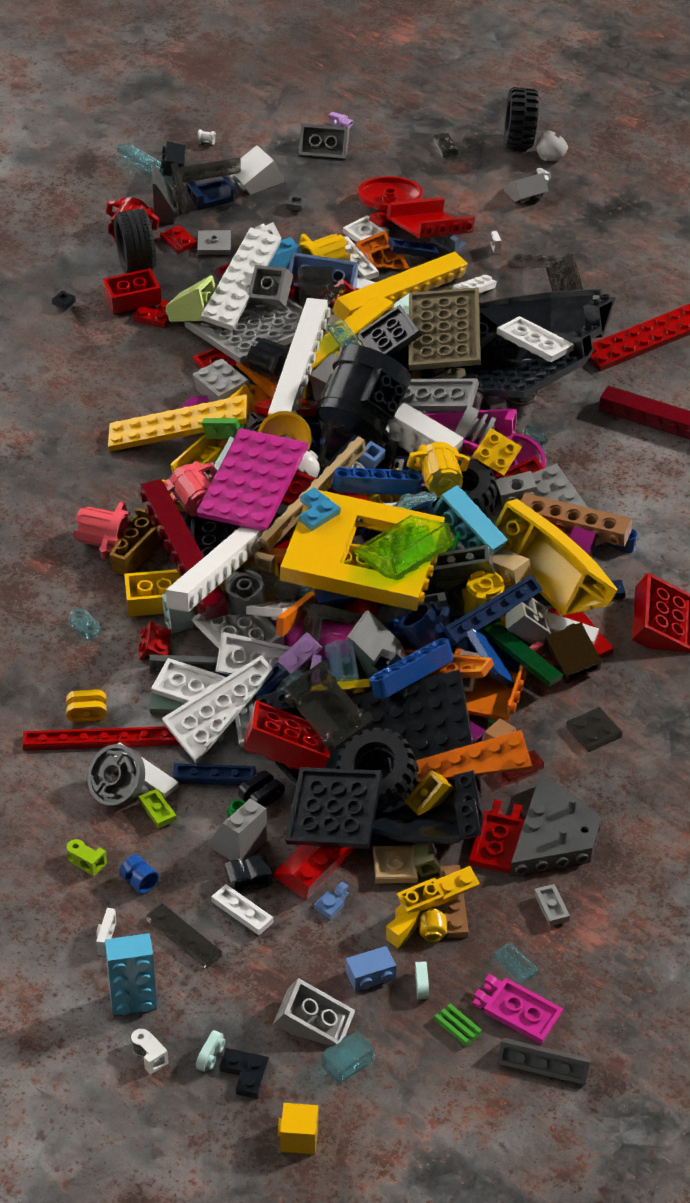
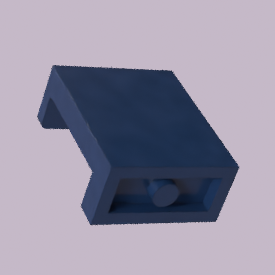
[186,172,236,210]

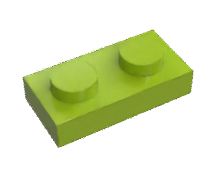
[138,788,177,829]

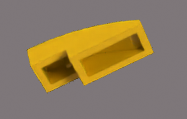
[386,905,426,949]

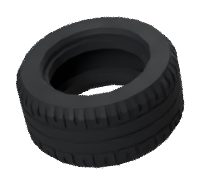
[114,208,156,273]

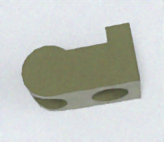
[414,843,441,877]

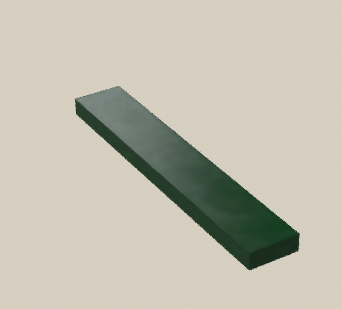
[479,620,563,687]

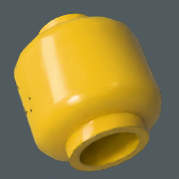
[419,908,447,942]

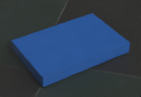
[467,628,515,688]

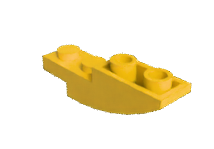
[396,866,480,913]

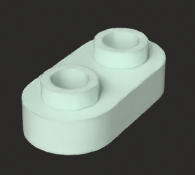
[196,1030,226,1072]

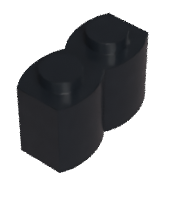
[225,855,272,893]

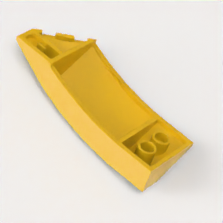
[495,499,618,616]

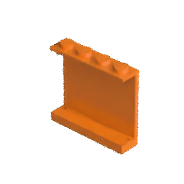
[454,648,528,722]

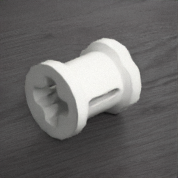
[197,129,216,145]

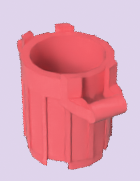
[165,461,217,517]
[74,501,130,560]

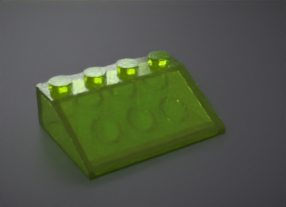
[354,515,454,580]

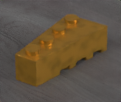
[109,507,164,576]

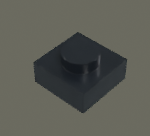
[52,291,76,310]

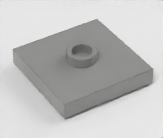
[197,230,231,255]

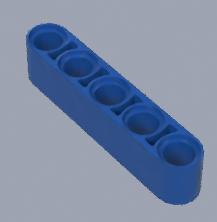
[331,467,423,495]
[370,638,454,699]

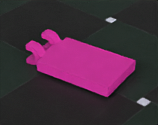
[472,974,563,1045]

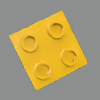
[472,428,522,476]

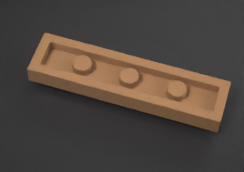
[439,865,469,938]

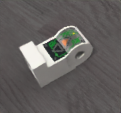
[131,1029,169,1075]

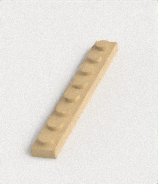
[261,436,366,551]

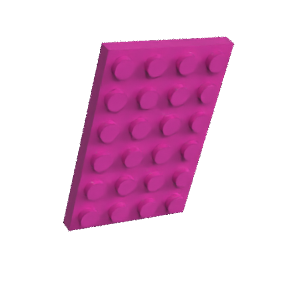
[196,428,308,531]

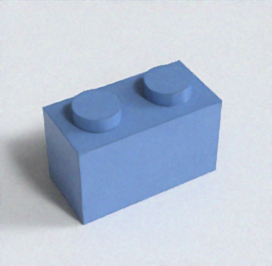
[346,946,396,992]

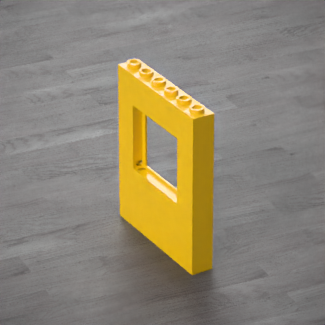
[280,488,447,611]

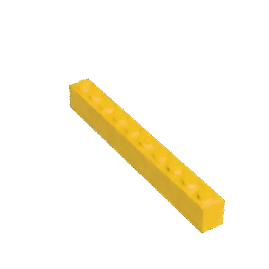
[332,251,468,321]

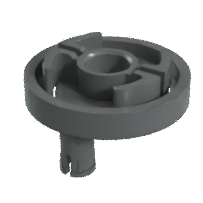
[87,744,149,807]

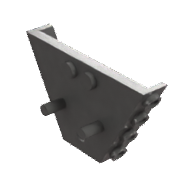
[510,772,602,876]

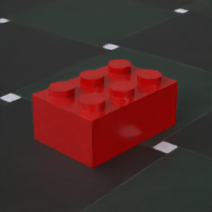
[102,268,162,314]

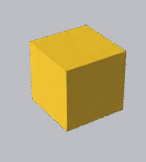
[278,1103,318,1155]

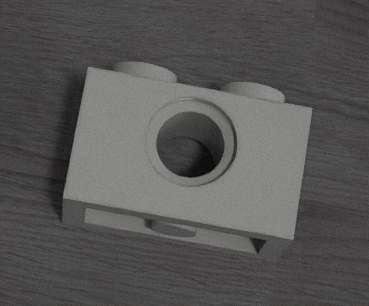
[496,471,538,508]

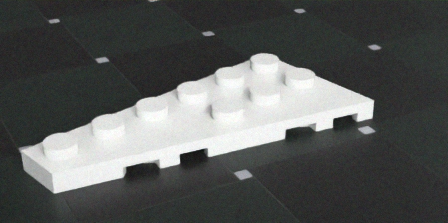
[162,655,273,764]

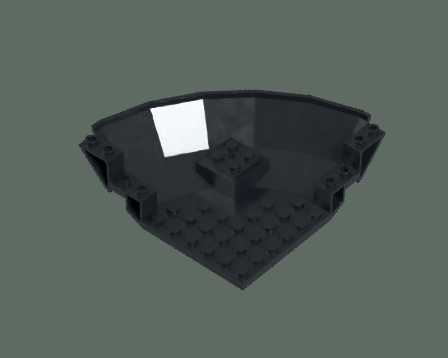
[391,289,616,398]
[257,669,484,844]

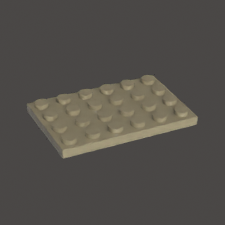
[409,287,481,370]

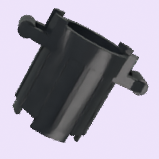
[246,338,290,381]

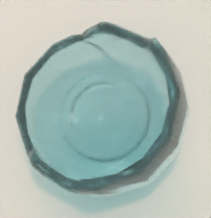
[521,425,548,448]

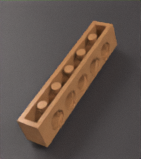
[521,493,632,547]

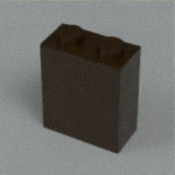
[545,622,602,684]

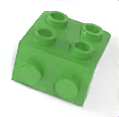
[202,413,249,439]

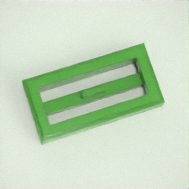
[434,1003,482,1047]

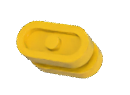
[66,689,107,722]

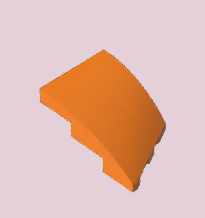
[355,231,409,270]

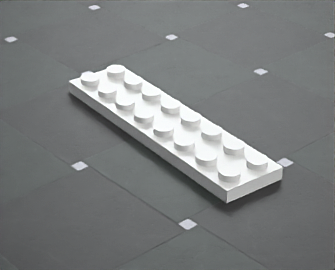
[201,227,281,331]

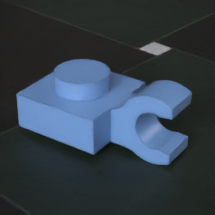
[314,882,349,920]

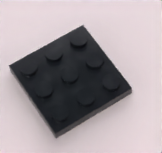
[356,305,422,357]

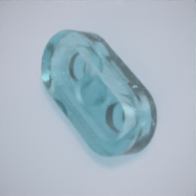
[69,609,100,639]

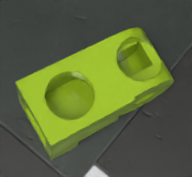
[66,839,107,876]

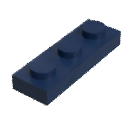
[388,238,439,259]

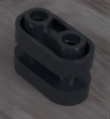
[238,770,285,808]

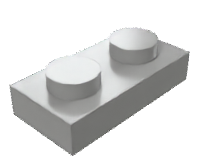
[534,884,570,926]

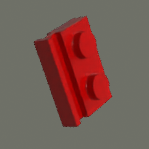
[160,225,197,254]

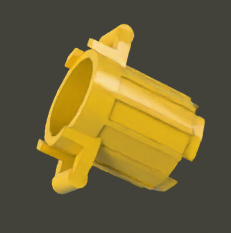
[298,234,351,261]
[406,442,470,498]
[461,570,506,628]

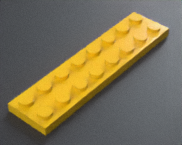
[108,395,249,452]

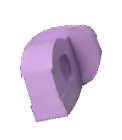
[329,112,353,128]

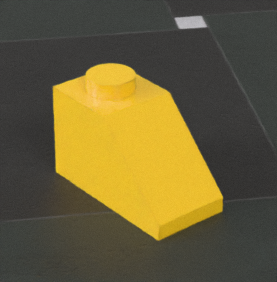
[404,770,454,815]

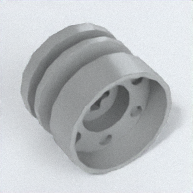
[455,405,496,445]

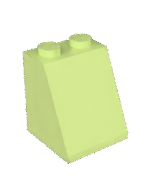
[166,276,216,322]

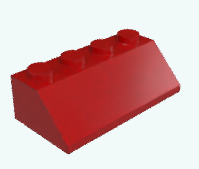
[272,845,357,901]

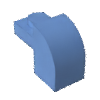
[357,441,386,469]

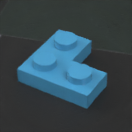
[299,487,341,531]

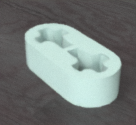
[415,962,429,1000]

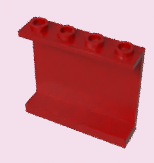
[386,197,475,239]

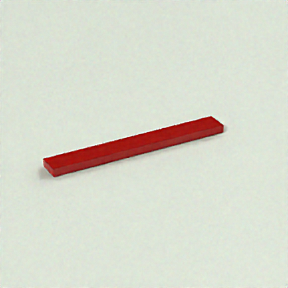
[23,726,181,751]

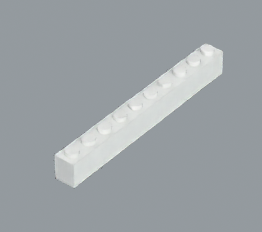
[268,298,331,416]
[166,527,264,612]

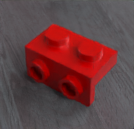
[137,621,171,660]

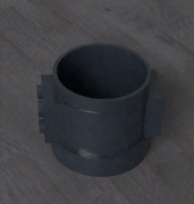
[316,344,411,442]

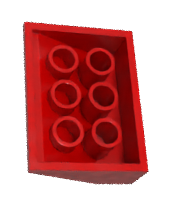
[632,573,690,653]
[243,700,331,770]

